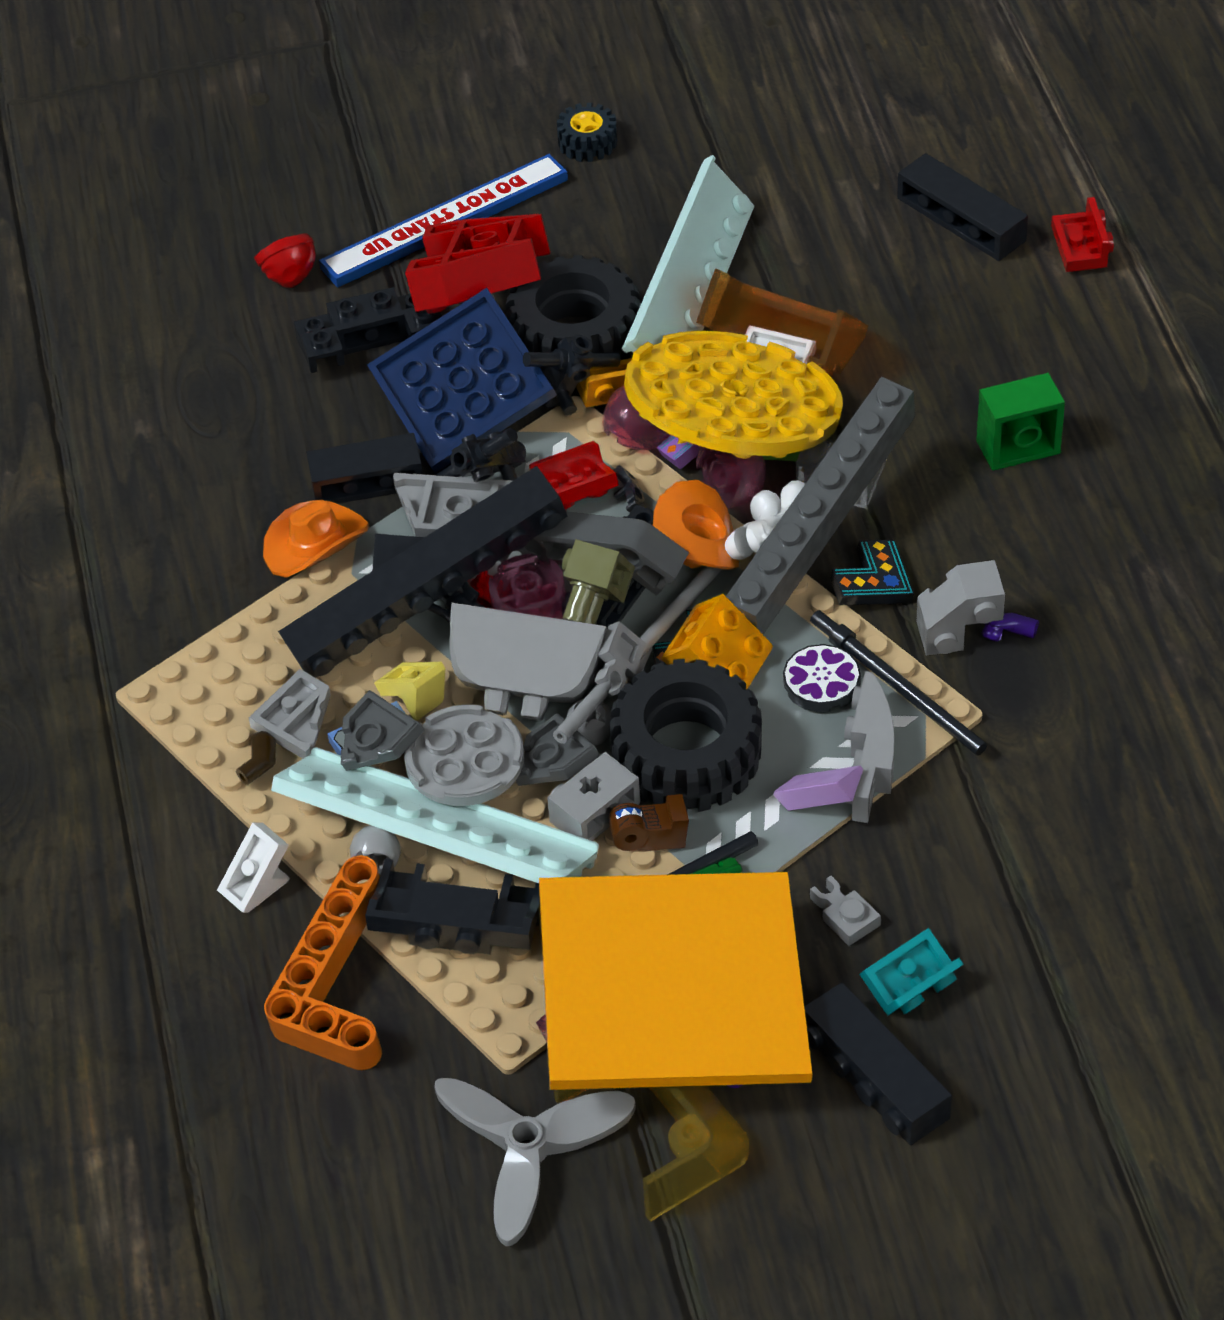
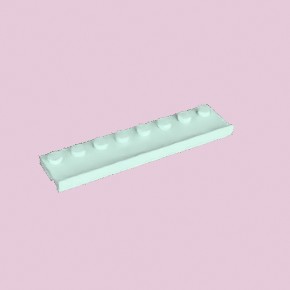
[622,155,754,353]
[271,747,599,883]

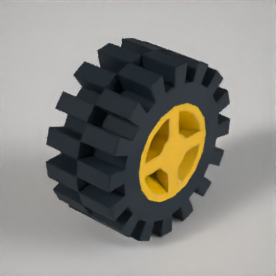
[557,103,617,162]

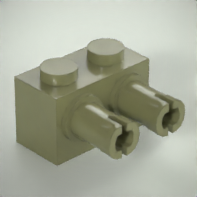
[562,539,635,625]

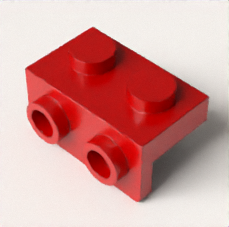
[1051,197,1114,272]
[529,441,619,509]

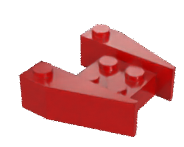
[405,214,551,313]

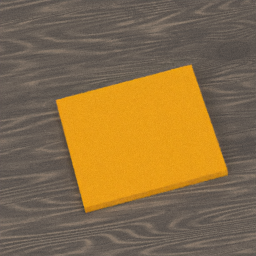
[539,872,812,1090]

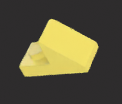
[374,662,445,721]

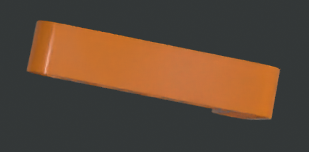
[264,855,382,1070]

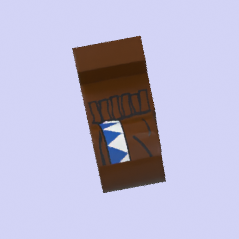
[608,794,689,851]

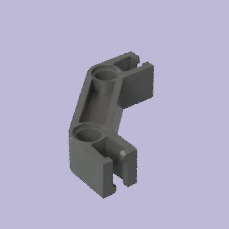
[499,511,689,595]

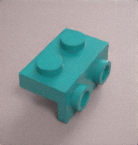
[859,928,964,1016]

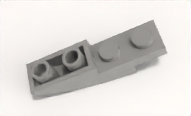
[844,671,894,823]

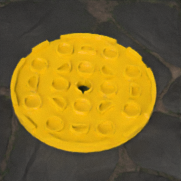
[624,331,843,458]

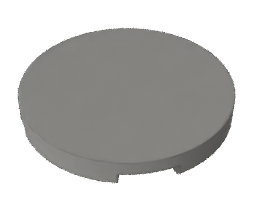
[404,705,524,806]

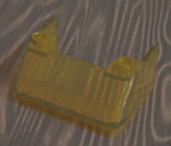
[554,1086,749,1222]

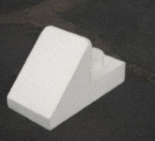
[217,822,290,913]

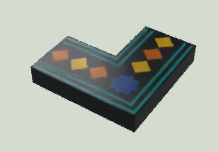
[830,540,914,605]

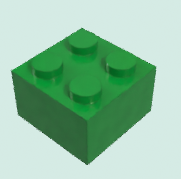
[976,372,1065,471]

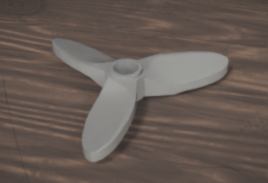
[435,1078,636,1246]

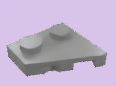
[249,669,331,759]

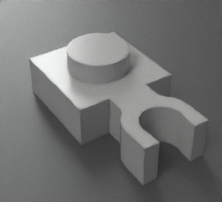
[594,621,646,696]
[810,876,881,946]

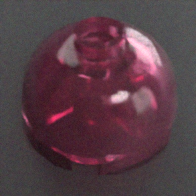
[602,385,670,450]
[696,447,766,509]
[488,554,566,618]

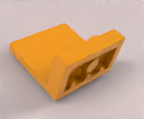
[661,594,773,689]

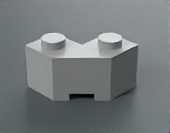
[916,560,1005,656]

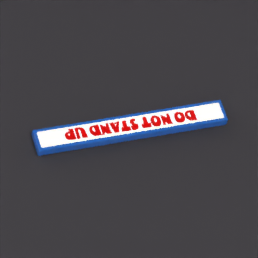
[319,154,568,288]

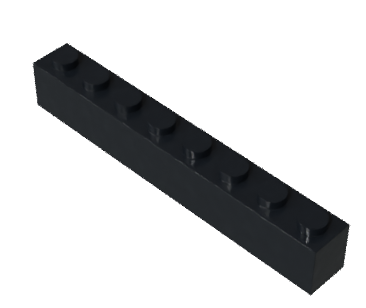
[278,466,568,678]

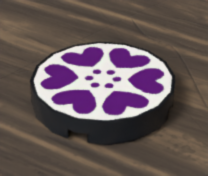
[783,644,861,712]

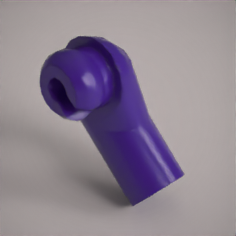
[981,612,1039,641]

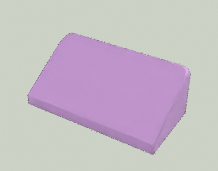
[774,766,863,811]

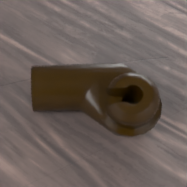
[236,731,276,785]

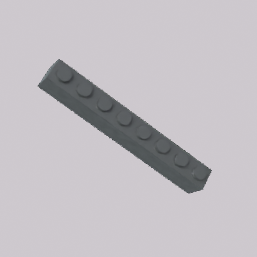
[726,377,916,634]

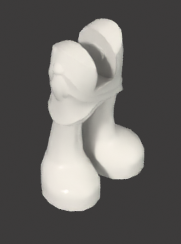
[725,480,805,560]

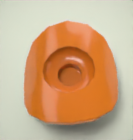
[653,480,740,570]
[263,500,370,578]

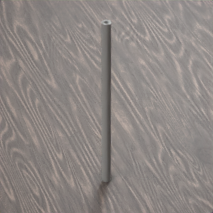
[553,566,722,743]

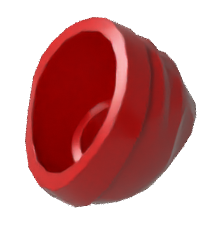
[254,233,316,288]

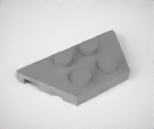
[393,473,512,537]

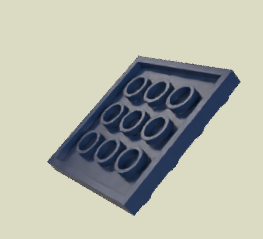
[367,288,557,474]

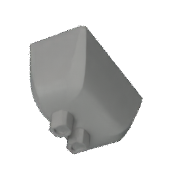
[450,603,607,721]

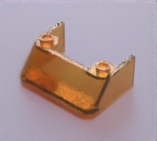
[696,269,869,377]

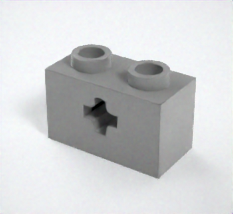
[547,752,640,841]

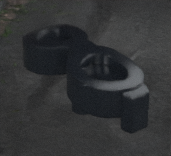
[613,465,645,512]

